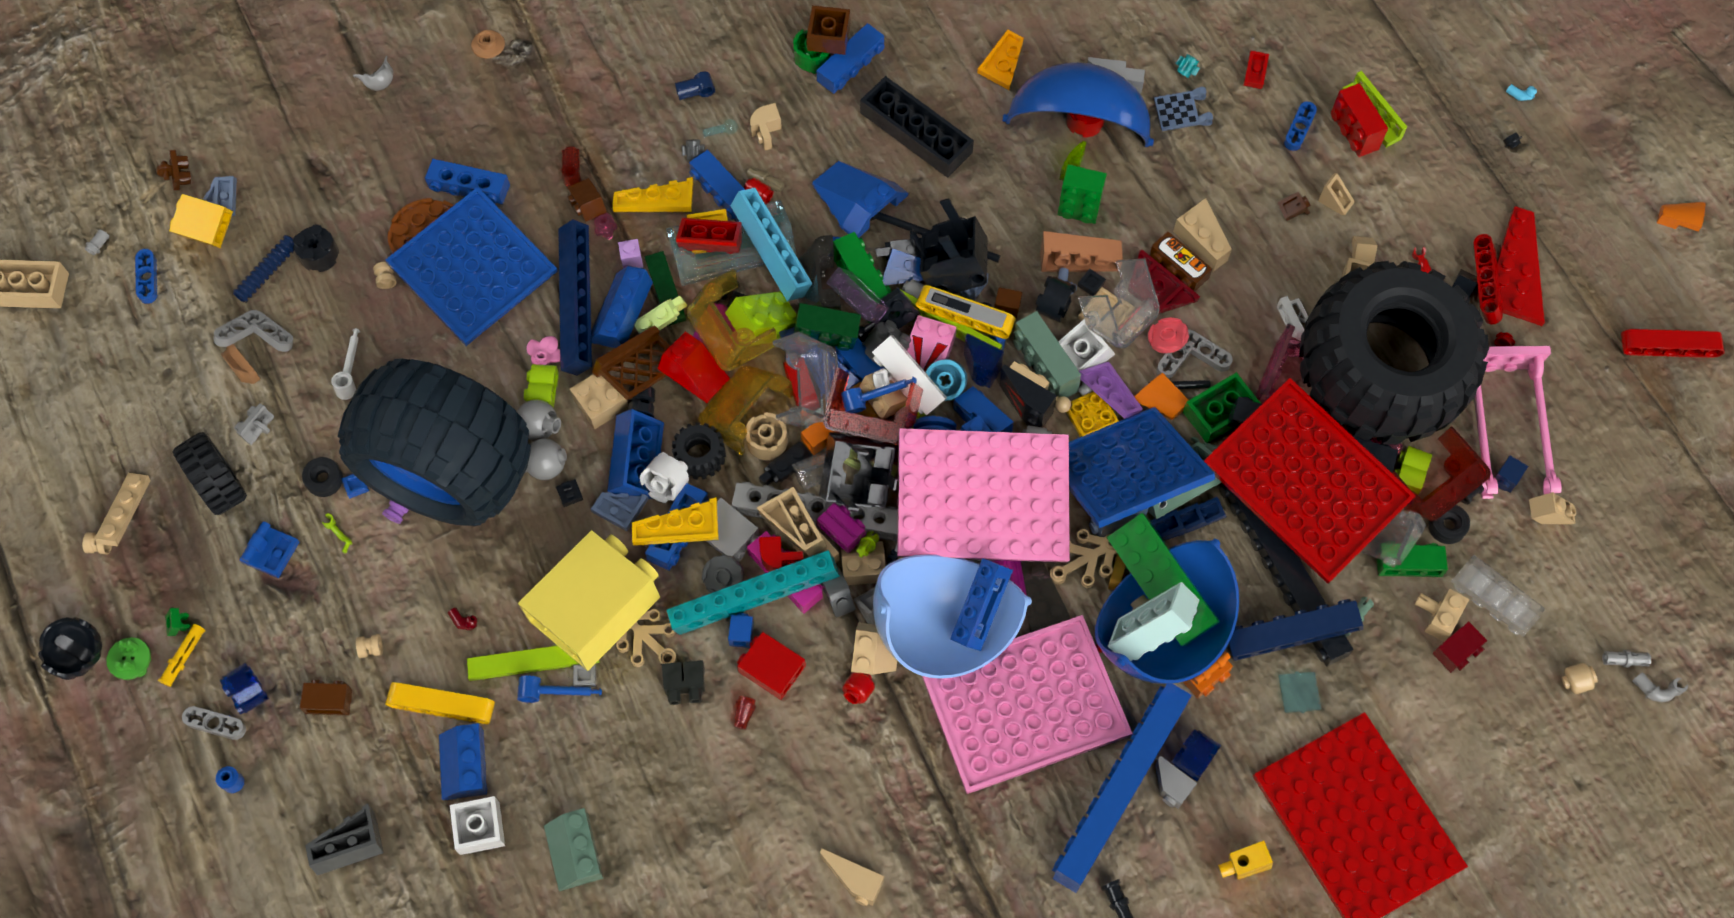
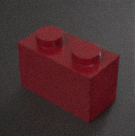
[1433,621,1488,673]

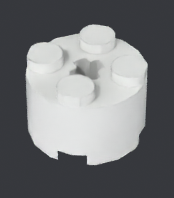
[640,452,689,503]

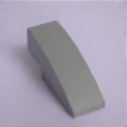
[1087,57,1145,93]

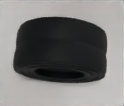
[302,457,343,497]
[1428,504,1470,544]

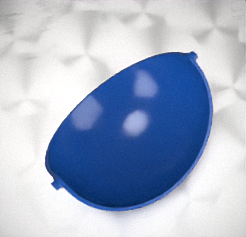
[1002,62,1154,147]
[1095,539,1239,684]

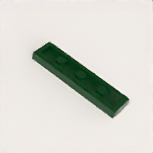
[644,251,686,326]

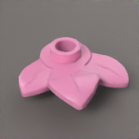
[527,336,560,365]

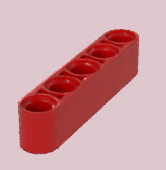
[1474,234,1503,325]
[1621,329,1725,358]

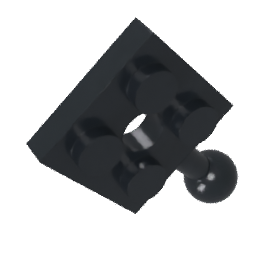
[858,288,921,342]

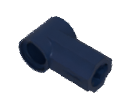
[675,71,715,100]

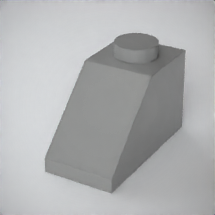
[1155,756,1197,809]

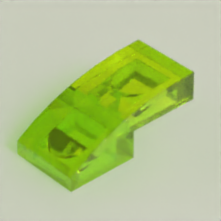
[1059,141,1087,181]

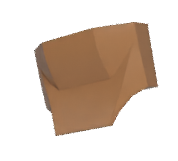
[221,344,260,384]

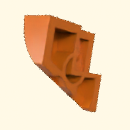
[1657,202,1705,232]
[1134,372,1189,420]

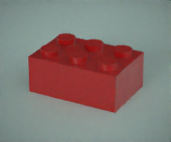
[1331,83,1388,157]

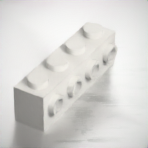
[872,335,947,415]

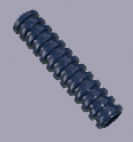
[233,235,294,303]

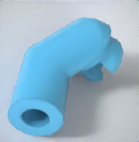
[1506,84,1537,101]

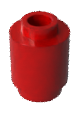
[744,178,774,204]

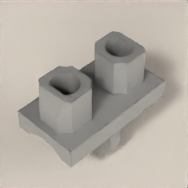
[234,403,275,445]

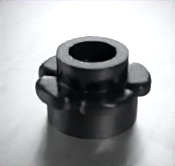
[1503,132,1522,149]

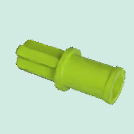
[856,531,879,558]

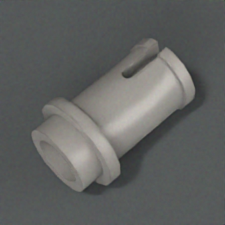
[85,229,110,255]

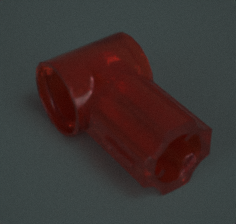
[561,146,582,187]

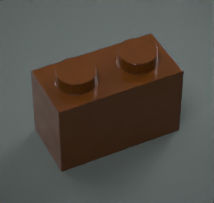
[567,178,607,222]
[300,680,353,715]

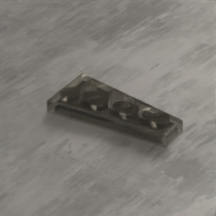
[1021,561,1070,633]

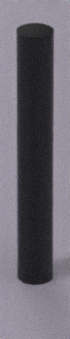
[1148,380,1211,389]

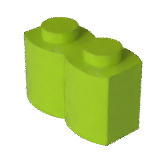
[524,364,559,408]
[1393,446,1432,496]

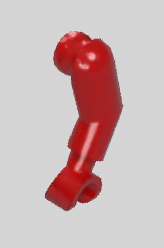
[1412,246,1432,273]

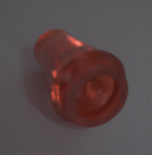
[733,696,757,730]

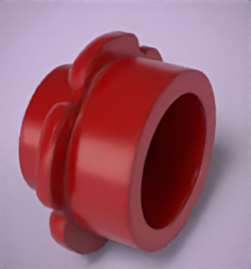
[1495,332,1515,346]

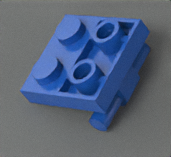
[239,521,300,579]

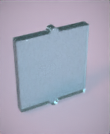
[1278,671,1322,713]

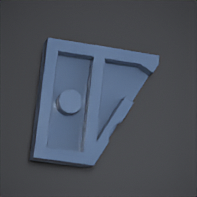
[203,176,237,216]

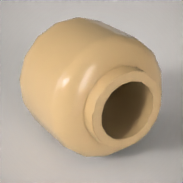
[1561,663,1598,694]

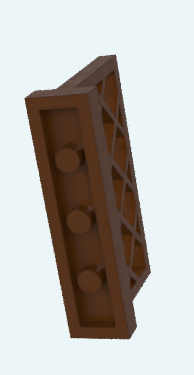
[592,325,670,401]

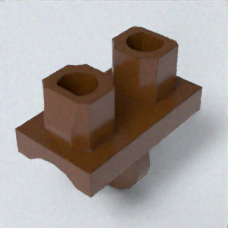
[156,150,191,191]

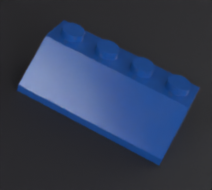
[591,266,653,348]
[607,409,664,499]

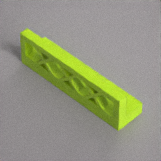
[1342,71,1407,148]

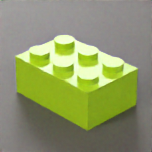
[725,291,797,344]

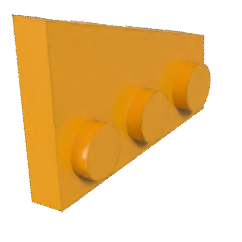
[977,30,1024,90]

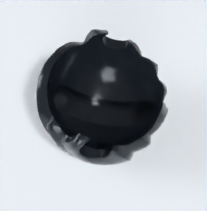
[38,617,102,680]

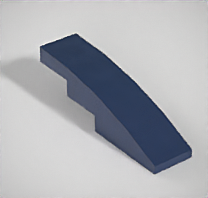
[1150,497,1227,541]

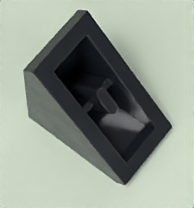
[1452,269,1477,298]

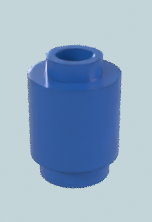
[215,766,245,793]

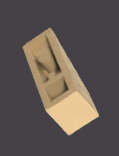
[820,849,884,906]

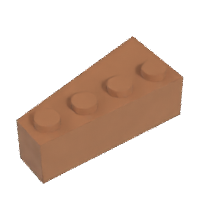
[1040,231,1123,272]

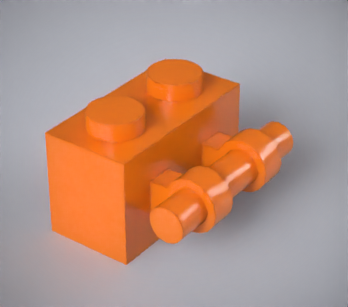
[1183,651,1233,699]

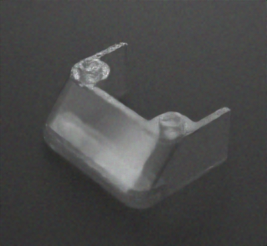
[1078,259,1160,348]
[773,332,841,427]

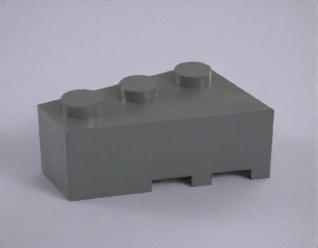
[305,803,384,876]

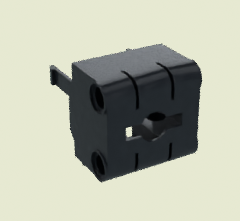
[910,198,988,294]
[819,432,898,511]

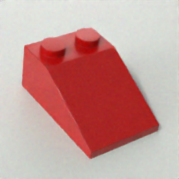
[657,331,730,403]

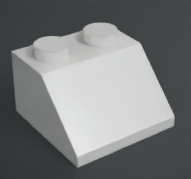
[1058,319,1115,371]

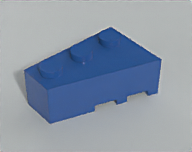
[953,386,1014,433]

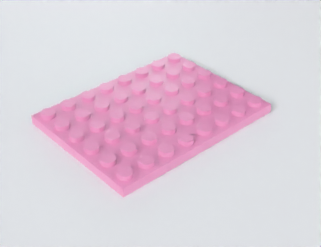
[897,428,1070,562]
[922,615,1133,794]

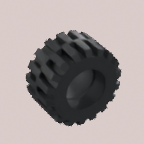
[672,422,726,480]

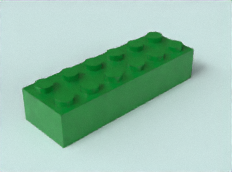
[1106,513,1220,646]

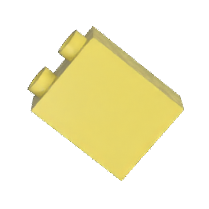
[518,530,660,671]

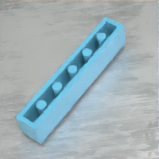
[730,188,813,302]

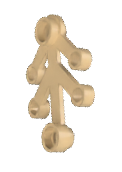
[1049,529,1117,588]
[616,609,677,667]

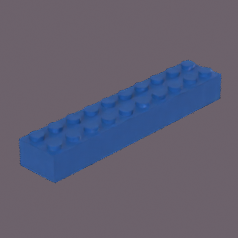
[1052,683,1192,893]

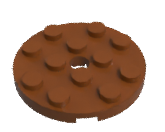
[388,198,454,253]

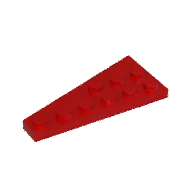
[1497,206,1545,326]

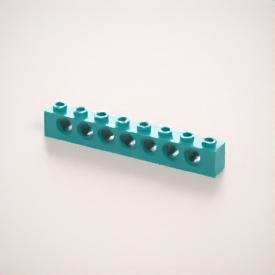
[667,550,840,635]

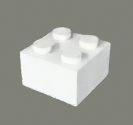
[450,796,505,855]

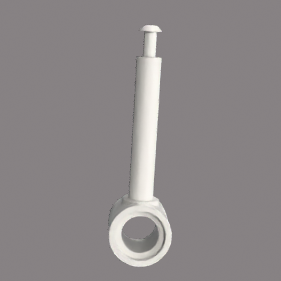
[331,328,360,400]

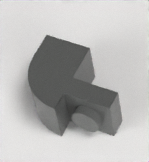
[821,565,856,618]

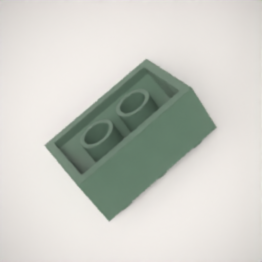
[544,808,604,892]

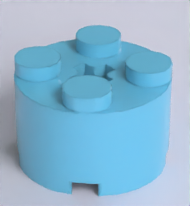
[926,359,967,401]

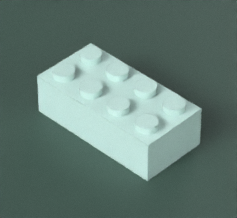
[1108,582,1199,661]

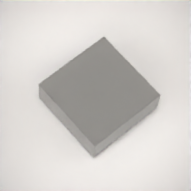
[573,664,596,687]

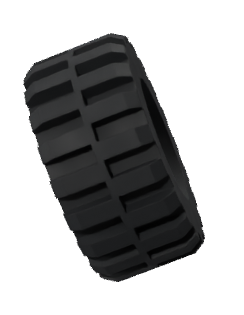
[172,432,247,515]

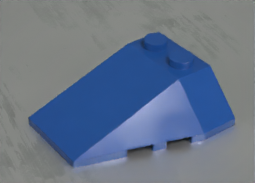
[812,161,909,238]

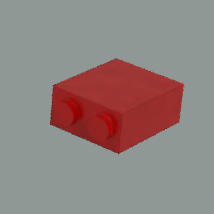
[737,631,806,700]

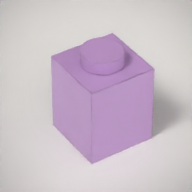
[618,239,643,269]

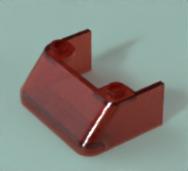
[823,367,923,445]
[1392,426,1491,521]

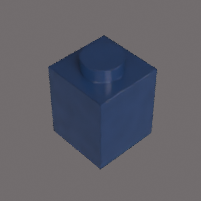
[1495,455,1529,493]

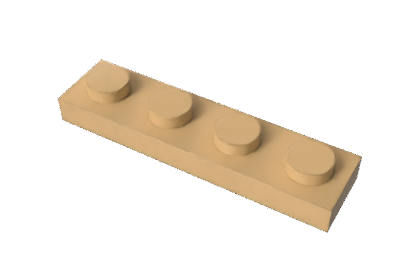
[95,472,151,546]

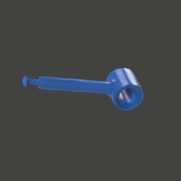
[841,376,917,414]
[517,675,602,703]

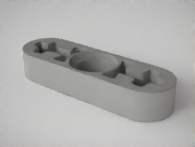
[182,706,246,740]

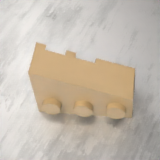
[1173,198,1232,272]
[757,487,827,557]

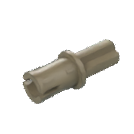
[746,166,784,192]

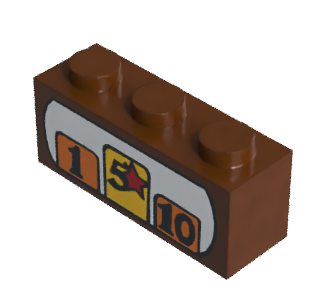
[1149,232,1212,292]

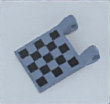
[1154,87,1213,131]

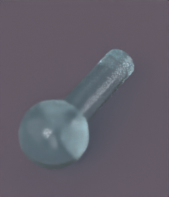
[702,119,738,137]

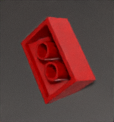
[676,218,742,254]

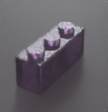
[827,267,889,324]

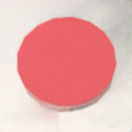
[1148,317,1189,354]

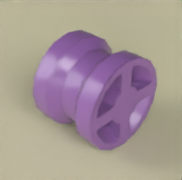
[382,500,409,524]

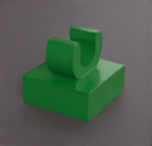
[165,608,190,636]

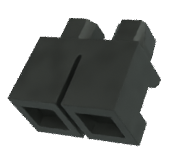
[661,660,705,705]

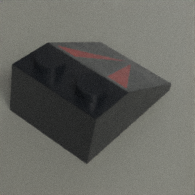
[999,365,1057,428]

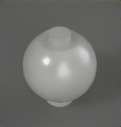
[516,400,561,441]
[525,439,567,480]

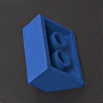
[439,723,487,800]

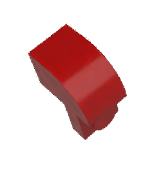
[759,536,804,572]

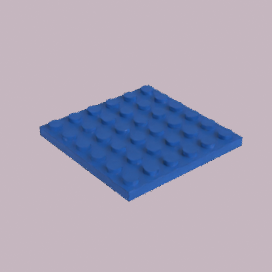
[385,187,558,346]
[1069,407,1215,528]

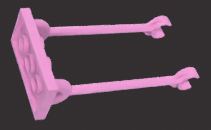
[1474,346,1562,499]

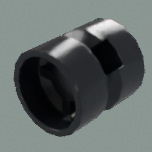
[627,385,655,418]

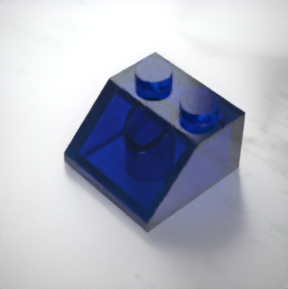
[964,333,1004,388]

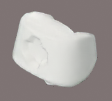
[873,368,893,389]

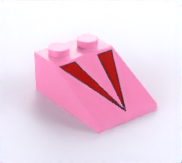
[907,315,956,372]

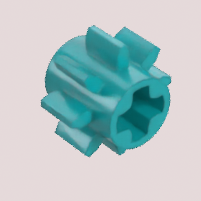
[1176,54,1200,78]

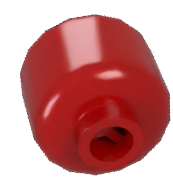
[842,672,875,704]

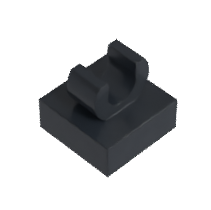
[556,479,583,507]

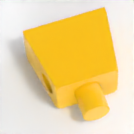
[1218,841,1273,880]

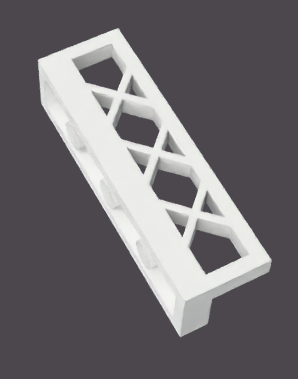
[1277,296,1308,359]

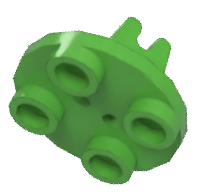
[106,637,151,680]

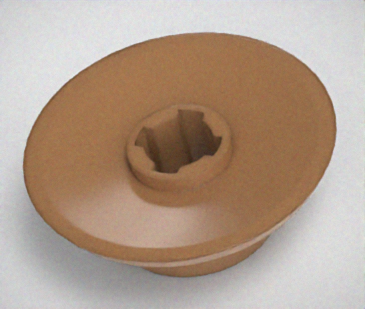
[471,30,505,59]

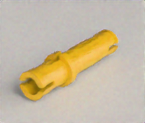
[158,624,206,687]

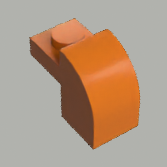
[801,421,840,455]

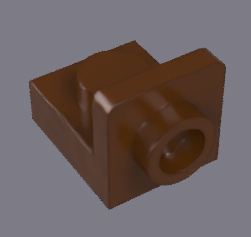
[1277,191,1311,221]

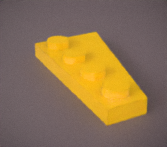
[613,177,694,212]
[632,497,719,545]

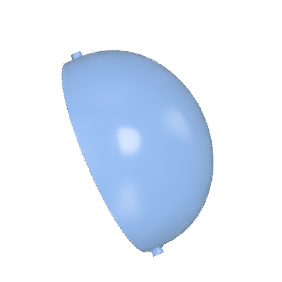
[873,555,1032,678]

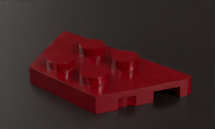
[1129,249,1200,314]

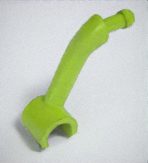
[322,513,352,553]

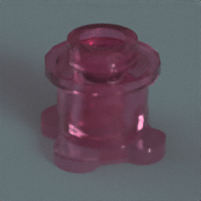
[594,213,618,239]

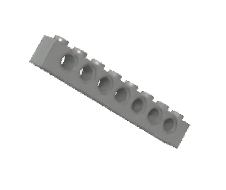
[731,482,898,541]

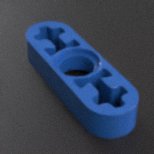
[1284,102,1317,151]
[135,249,157,304]

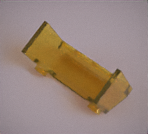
[687,269,777,371]

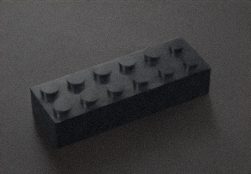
[860,76,974,178]

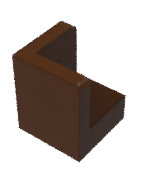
[994,287,1022,319]

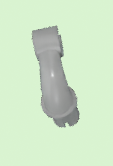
[1632,672,1688,702]

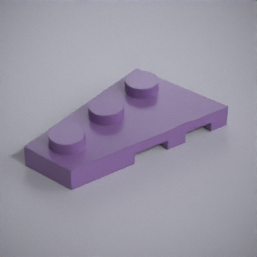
[1079,361,1143,419]

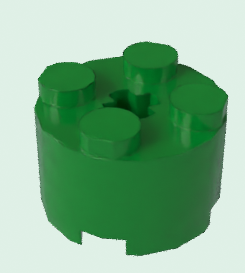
[793,29,831,74]

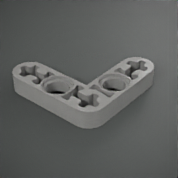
[213,310,293,352]
[1157,330,1232,379]

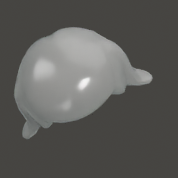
[353,56,394,91]

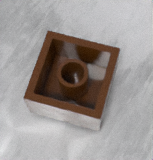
[807,5,851,55]

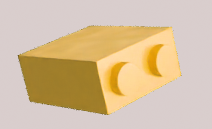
[169,194,233,248]

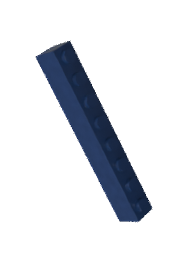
[558,219,592,376]

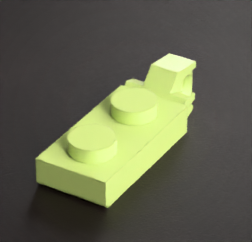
[634,296,687,334]

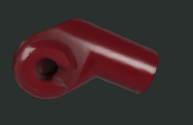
[447,608,478,630]

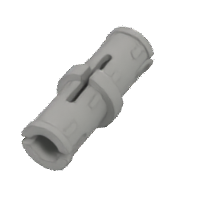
[1602,650,1651,668]

